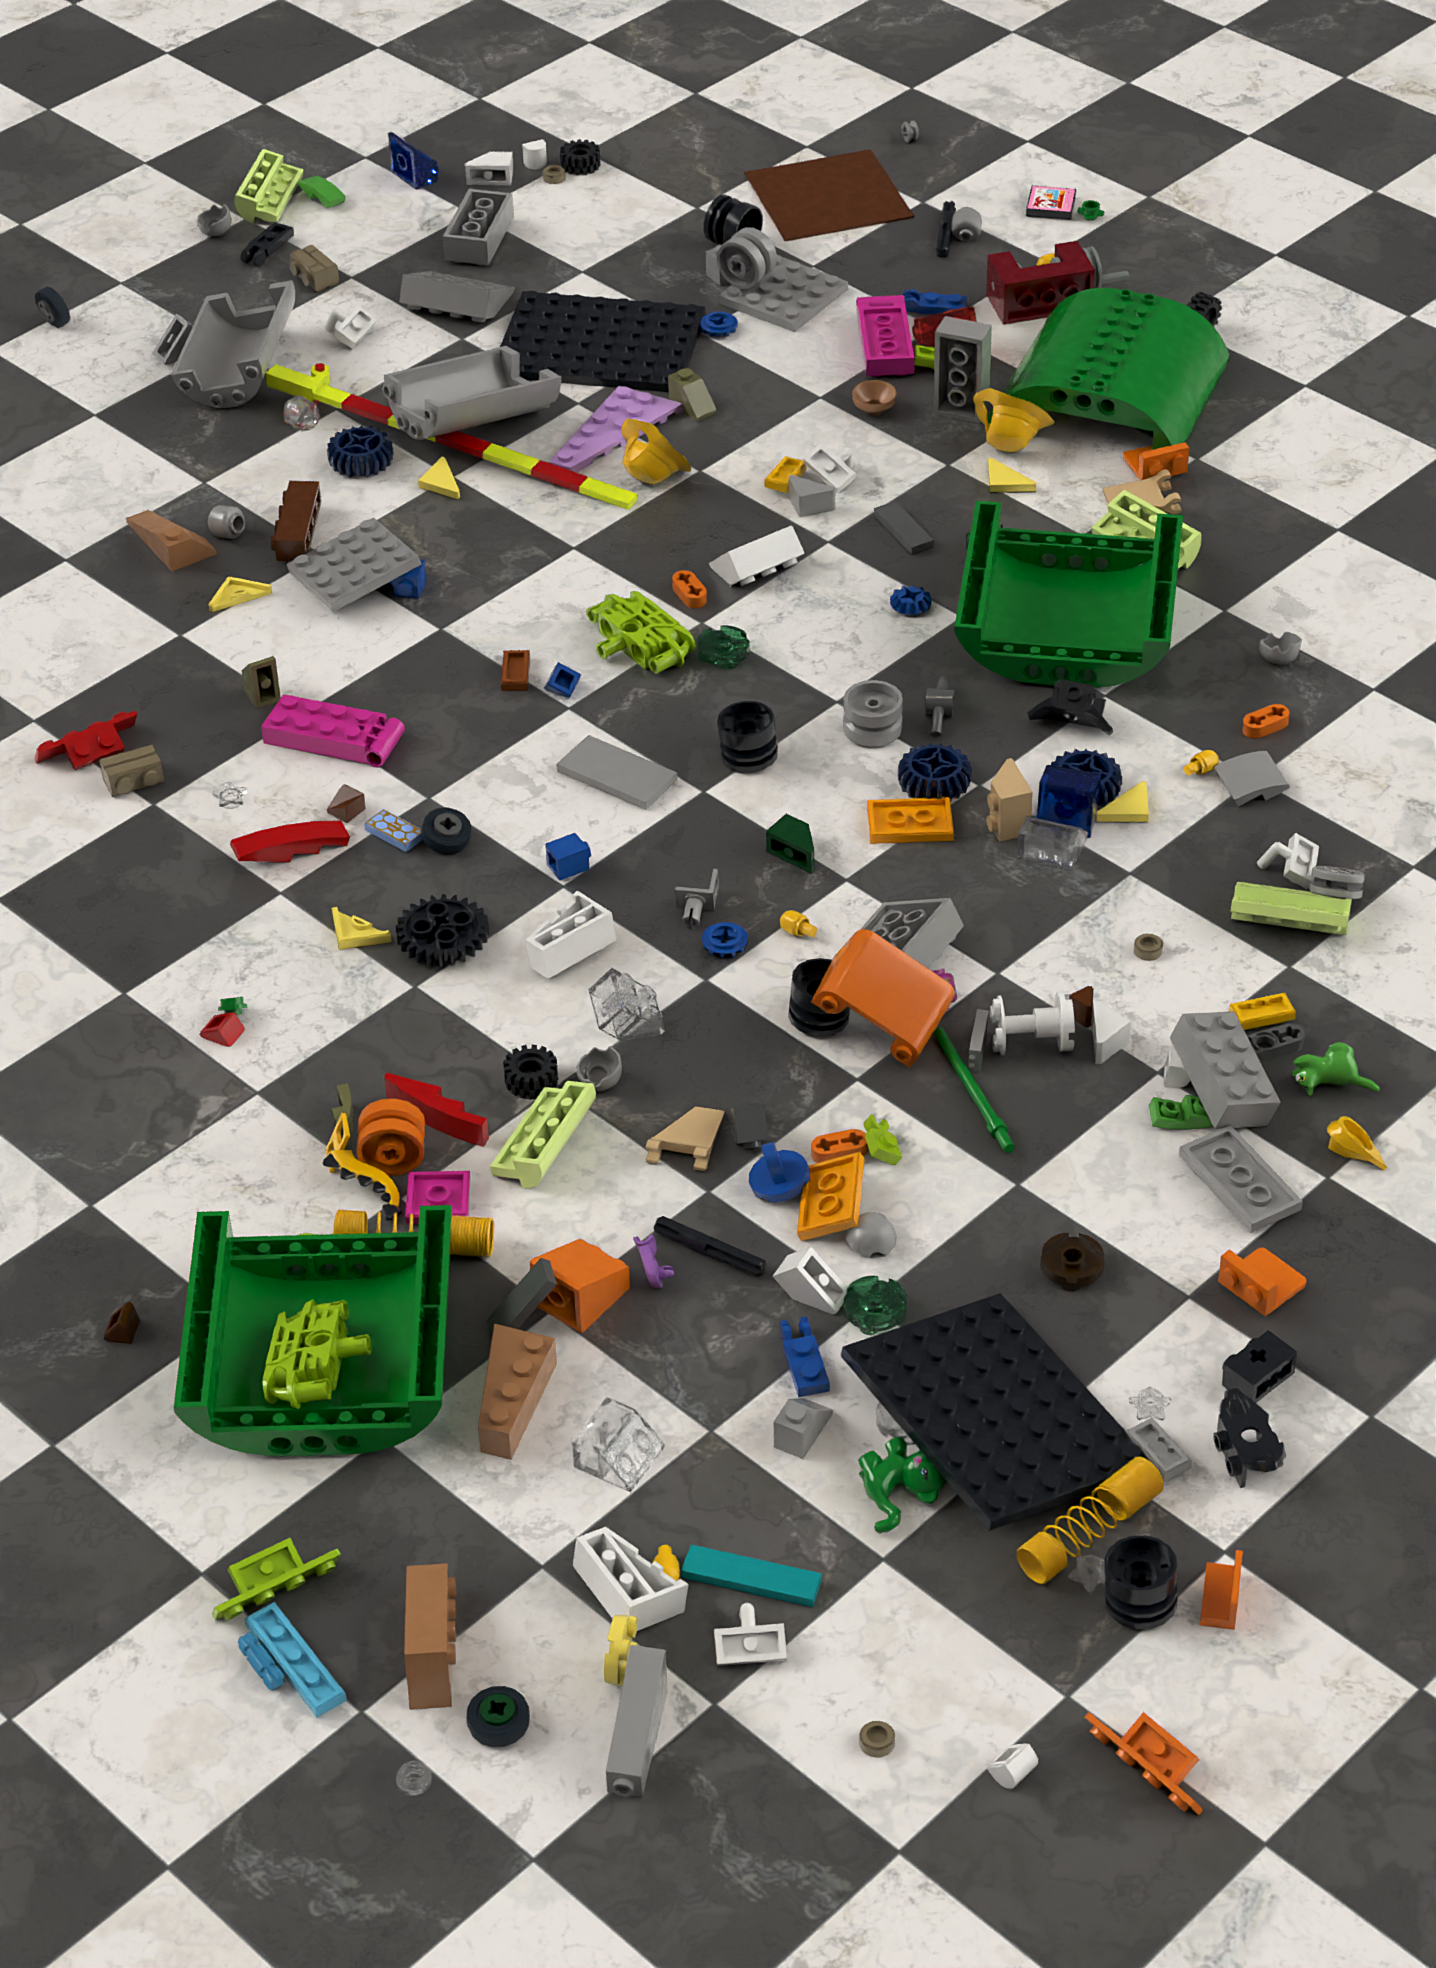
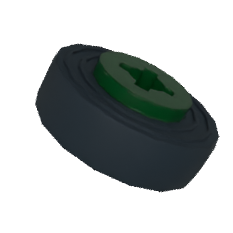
[466,1686,530,1747]

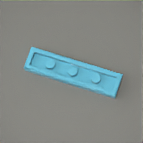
[245,1602,347,1718]

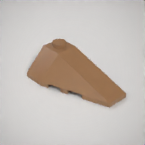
[126,510,217,572]

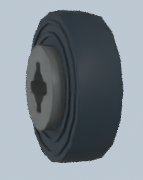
[35,286,71,328]
[421,807,472,854]

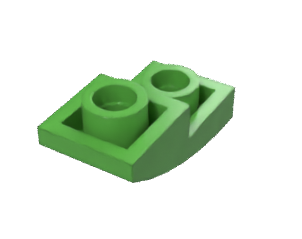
[298,176,346,208]
[1149,1095,1213,1130]

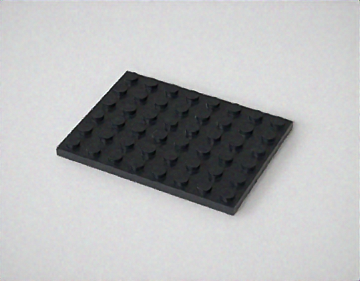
[500,291,706,392]
[841,1293,1148,1531]

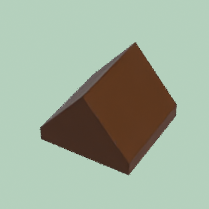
[1069,986,1094,1028]
[104,1301,140,1344]

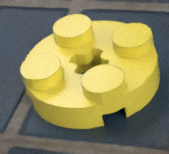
[604,1615,638,1686]

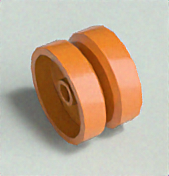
[357,1098,425,1176]

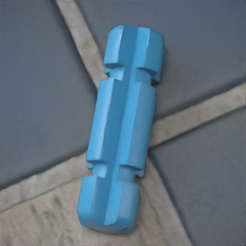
[238,1632,285,1690]

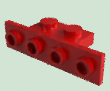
[34,710,137,770]

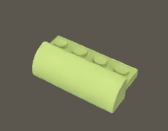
[235,149,304,224]
[1091,490,1201,569]
[1231,882,1352,935]
[490,1081,596,1188]

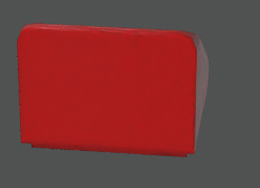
[199,1013,245,1047]

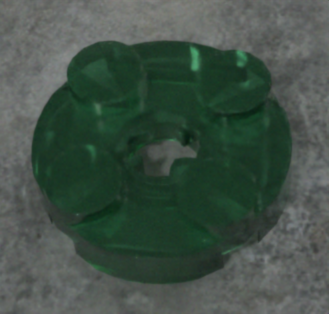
[697,625,750,670]
[844,1275,907,1335]

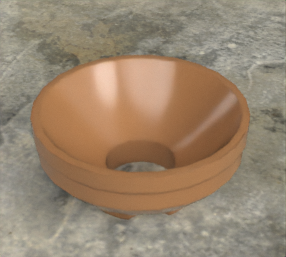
[852,380,896,416]

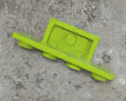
[212,1538,341,1621]

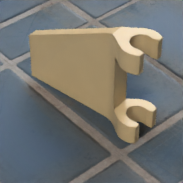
[1103,470,1181,514]
[646,1106,725,1171]

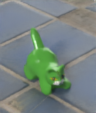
[1291,1042,1380,1096]

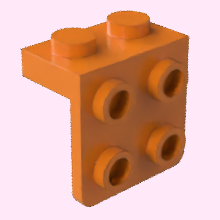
[1123,442,1189,480]
[1218,1248,1306,1317]

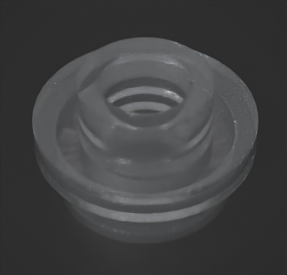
[396,1760,432,1796]

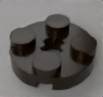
[1040,1233,1104,1292]

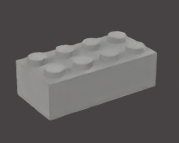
[443,189,514,266]
[933,316,992,423]
[1170,1012,1281,1129]

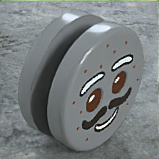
[1309,866,1365,899]

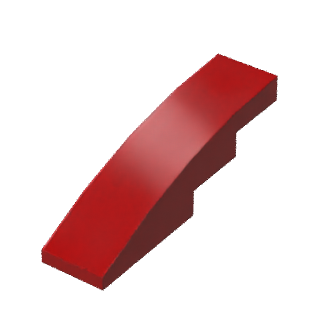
[230,820,350,862]
[384,1073,489,1147]

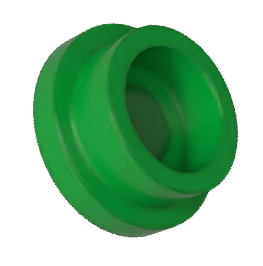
[218,997,248,1015]

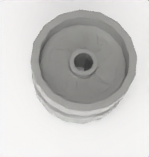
[716,227,777,289]
[843,680,903,747]

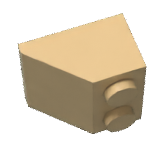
[986,758,1033,842]

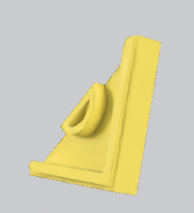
[418,457,460,499]
[988,458,1036,492]
[208,577,272,612]
[1096,781,1149,822]
[332,907,392,950]

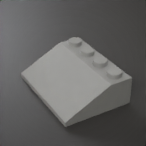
[399,271,515,322]
[860,898,964,968]

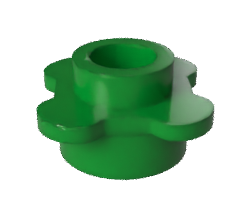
[1077,200,1104,221]

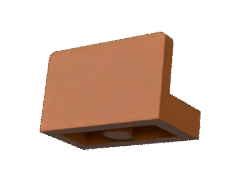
[1200,1550,1243,1630]

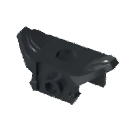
[1027,679,1113,736]
[1213,1388,1286,1488]

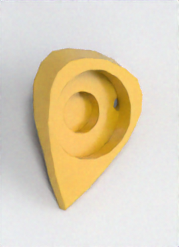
[1327,1116,1387,1170]

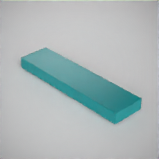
[681,1544,822,1607]

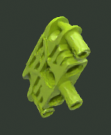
[586,591,696,674]
[263,1300,372,1409]

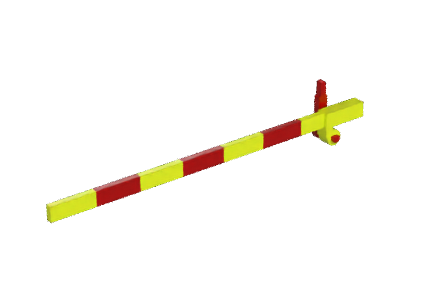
[266,363,638,510]

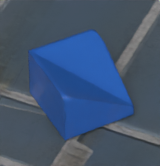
[543,662,582,698]

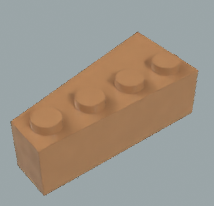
[478,1324,557,1460]
[404,1563,456,1710]

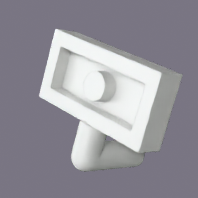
[324,306,378,349]
[803,443,856,494]
[1257,833,1319,889]
[714,1603,787,1666]

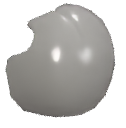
[197,204,232,236]
[1259,632,1302,665]
[576,1046,622,1091]
[846,1212,896,1258]

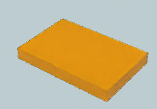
[867,797,954,844]
[797,1152,865,1241]

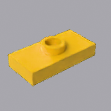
[764,456,807,493]
[1229,993,1296,1030]

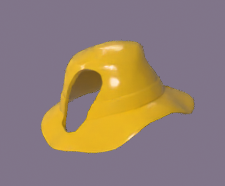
[973,388,1055,452]
[621,418,691,485]

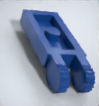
[902,289,968,317]
[779,1316,830,1397]

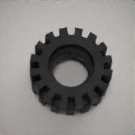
[560,139,600,176]
[1186,292,1222,328]
[503,1044,558,1099]

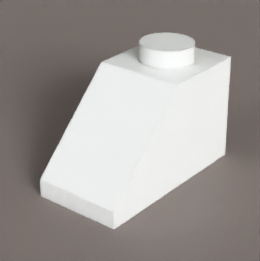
[465,152,514,186]
[773,1246,851,1315]

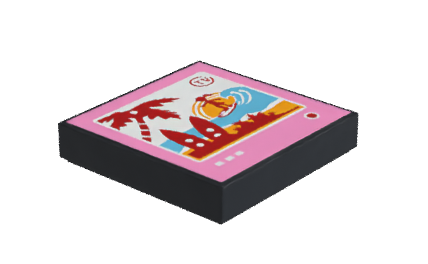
[1026,186,1077,220]

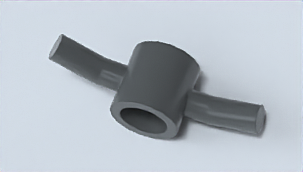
[925,676,955,737]

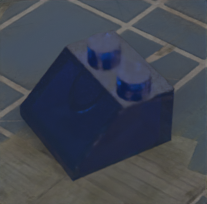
[388,132,439,190]
[1036,765,1101,838]

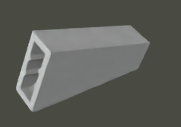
[606,1645,668,1797]

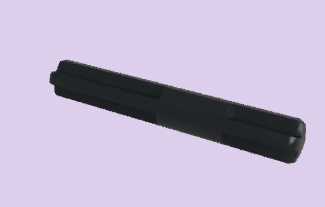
[936,200,956,257]
[654,1216,766,1276]

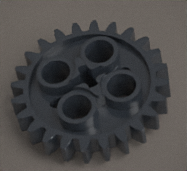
[395,894,489,967]

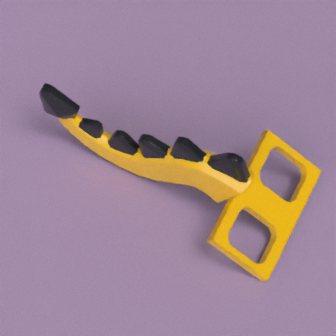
[322,1113,402,1221]

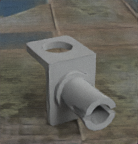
[675,868,719,929]

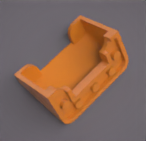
[811,929,955,1068]

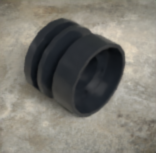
[703,195,763,245]
[717,701,778,773]
[788,958,850,1037]
[1104,1535,1177,1629]

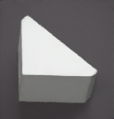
[1092,1001,1131,1064]

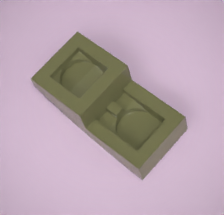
[332,1083,354,1150]

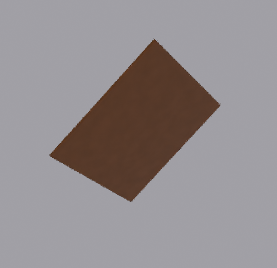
[744,149,914,241]

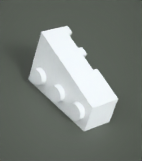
[526,891,617,979]
[573,1527,688,1631]

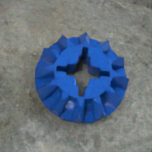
[700,311,738,338]
[890,585,932,615]
[702,922,748,958]

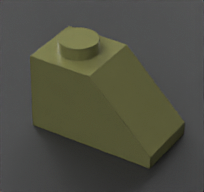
[668,368,717,422]
[241,656,281,709]

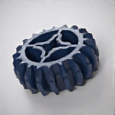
[327,425,394,478]
[898,743,972,802]
[1047,748,1123,810]

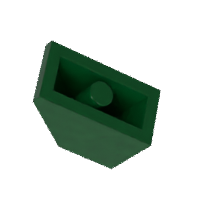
[766,813,815,874]

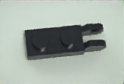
[240,222,294,267]

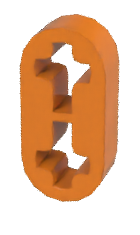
[672,570,707,609]
[1242,704,1290,739]
[811,1129,868,1163]

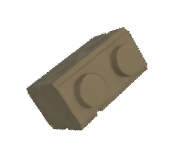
[289,245,339,292]
[100,745,164,797]

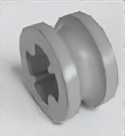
[902,120,919,142]

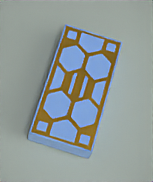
[365,809,423,852]

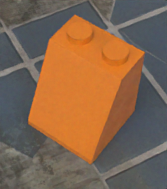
[529,1239,630,1333]

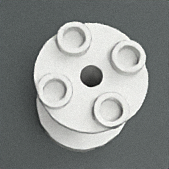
[990,991,1075,1055]

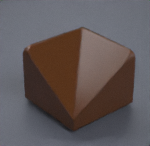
[326,784,366,823]

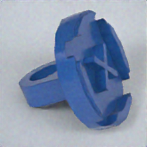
[749,1142,810,1203]

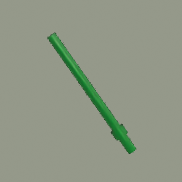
[933,1027,1015,1153]

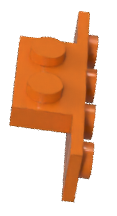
[1085,1712,1203,1815]

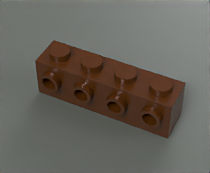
[271,481,322,562]

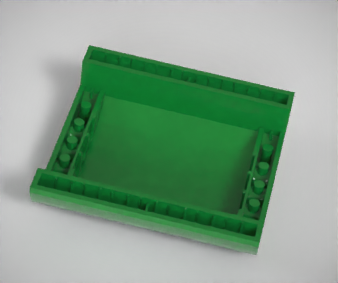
[987,288,1229,450]
[954,501,1183,688]
[173,1205,452,1456]

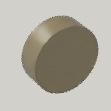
[543,165,565,184]
[1134,934,1163,961]
[859,1721,895,1758]

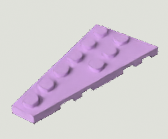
[549,386,683,473]

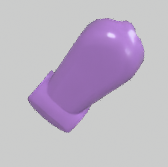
[633,1234,674,1289]

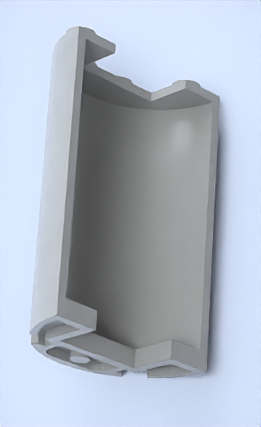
[171,280,295,408]
[383,346,561,440]

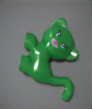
[858,1437,946,1534]

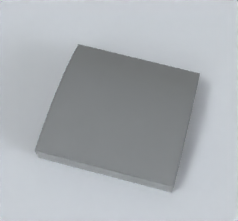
[1213,751,1290,807]

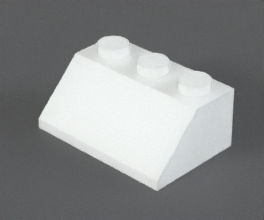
[709,525,805,586]

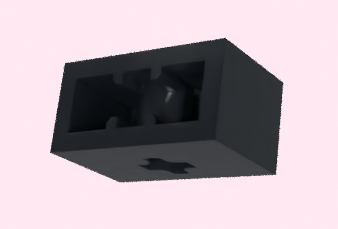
[1222,1330,1297,1403]

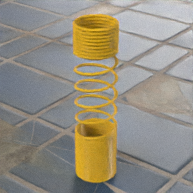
[333,1209,494,1257]
[1017,1457,1164,1584]

